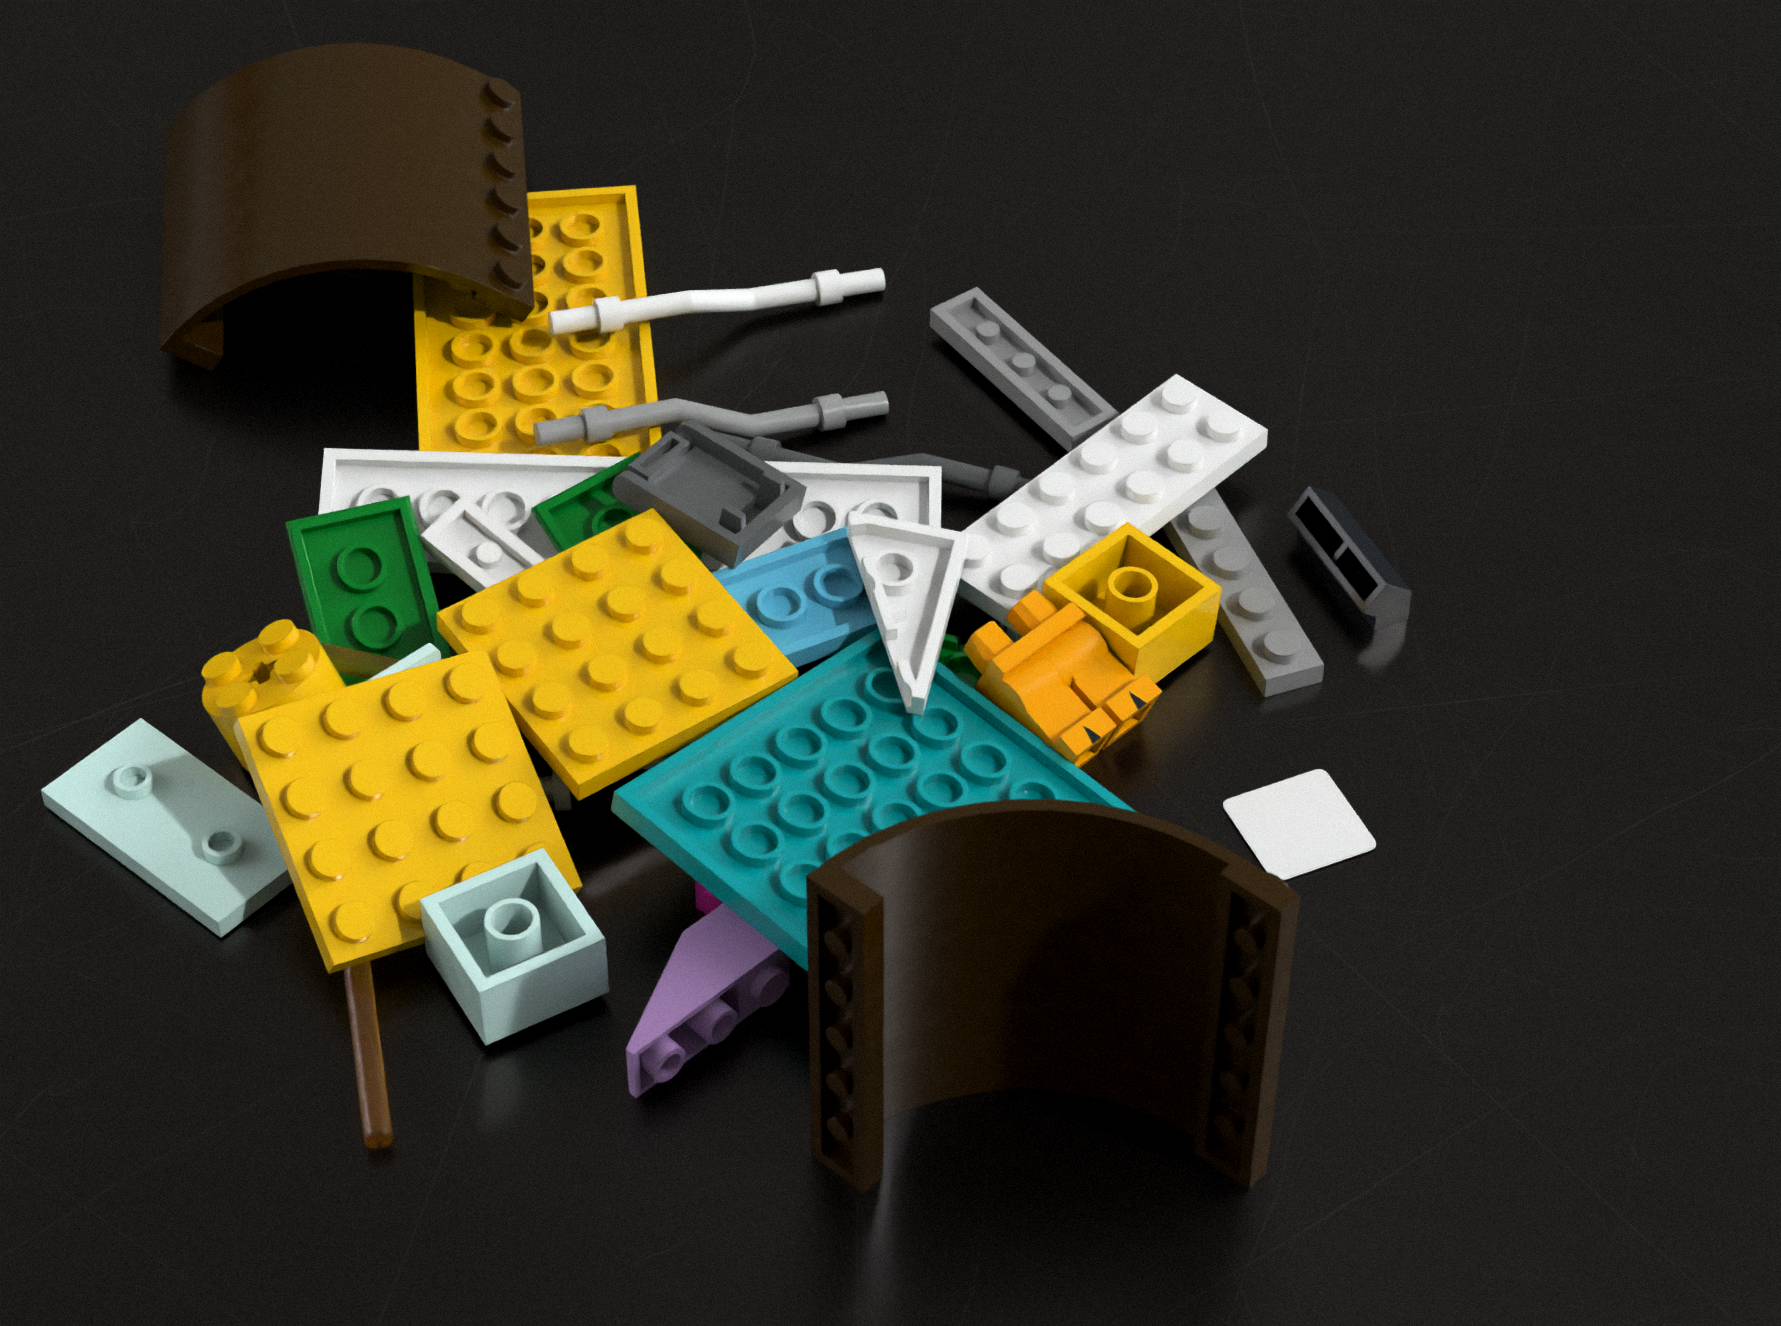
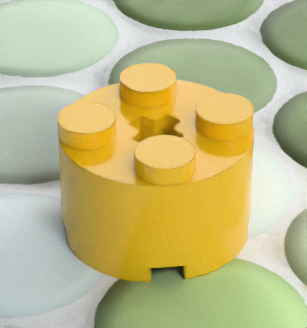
[201,619,347,771]

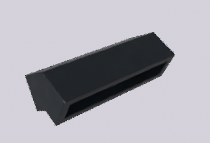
[1287,486,1412,631]

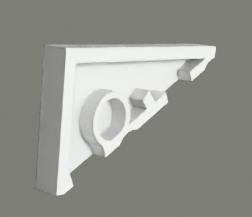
[847,510,969,715]

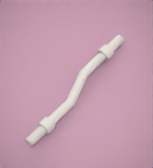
[548,268,885,335]

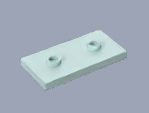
[41,718,293,938]

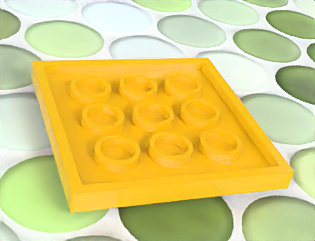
[436,508,798,801]
[233,647,583,974]

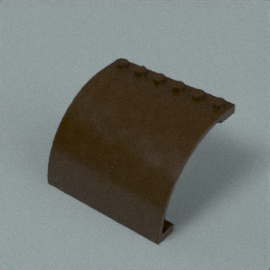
[159,43,535,371]
[806,799,1301,1193]

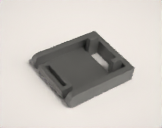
[612,419,807,569]

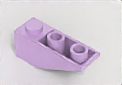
[626,903,790,1098]

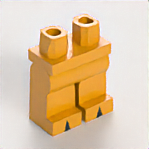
[963,589,1163,768]

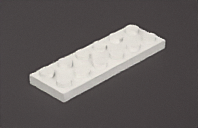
[956,374,1268,635]

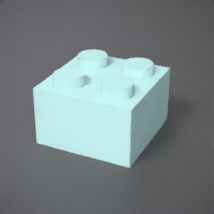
[419,848,610,1045]

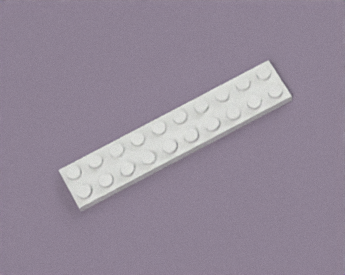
[318,448,942,574]

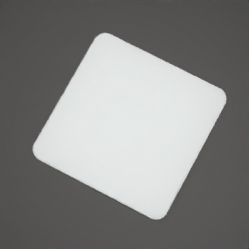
[1223,769,1376,881]

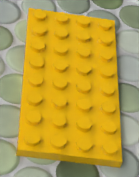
[412,185,662,457]

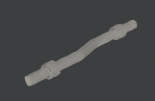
[533,391,889,447]

